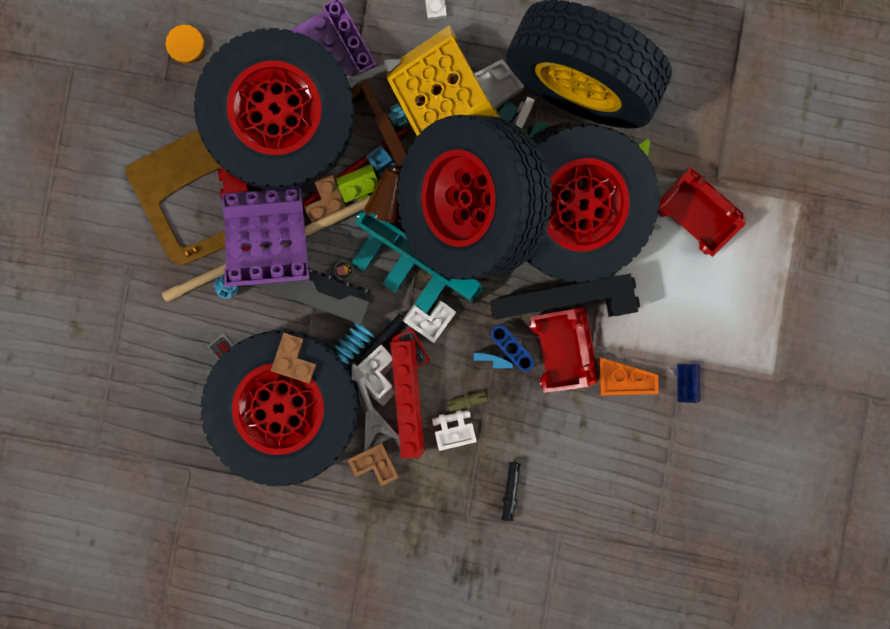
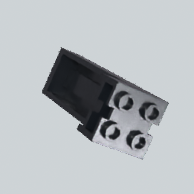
[489,273,640,320]

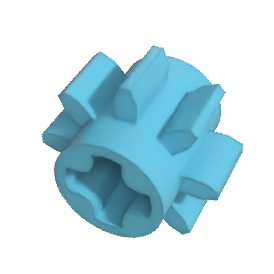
[388,104,408,129]
[214,275,239,299]

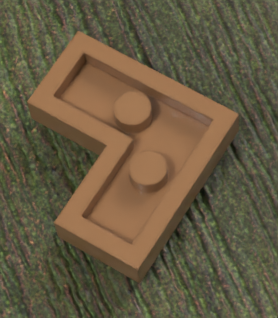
[304,174,346,223]
[271,333,316,383]
[347,442,399,486]

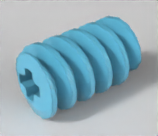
[333,322,375,365]

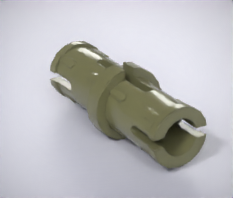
[448,390,488,412]

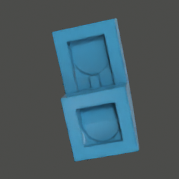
[366,145,397,177]
[473,352,513,368]

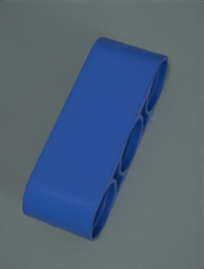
[490,325,534,372]

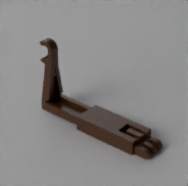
[351,80,407,168]

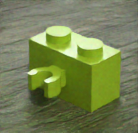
[336,165,378,203]

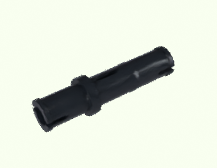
[360,313,405,360]
[501,462,521,521]

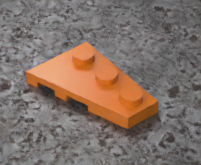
[599,357,659,396]

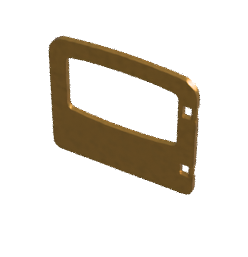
[125,130,266,265]

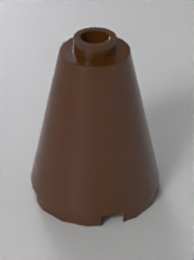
[364,166,402,223]

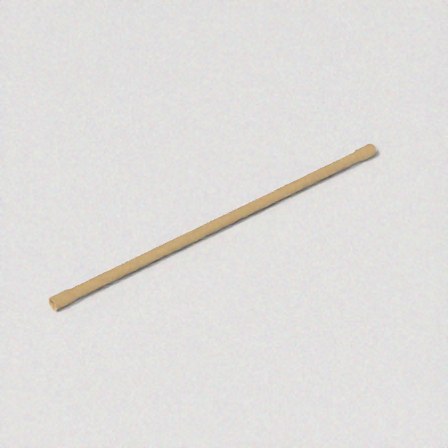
[162,196,370,302]

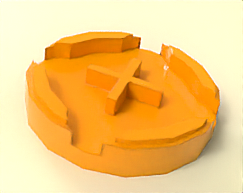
[165,24,205,64]

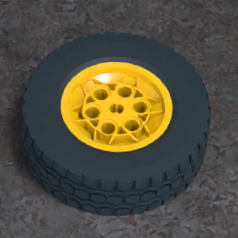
[506,0,672,129]

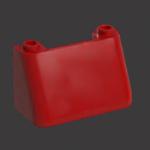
[657,167,746,257]
[530,308,598,393]

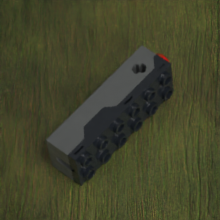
[253,267,374,325]

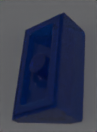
[677,364,700,403]

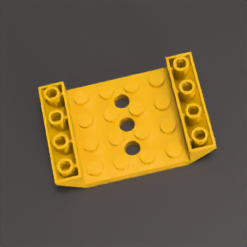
[386,25,500,136]

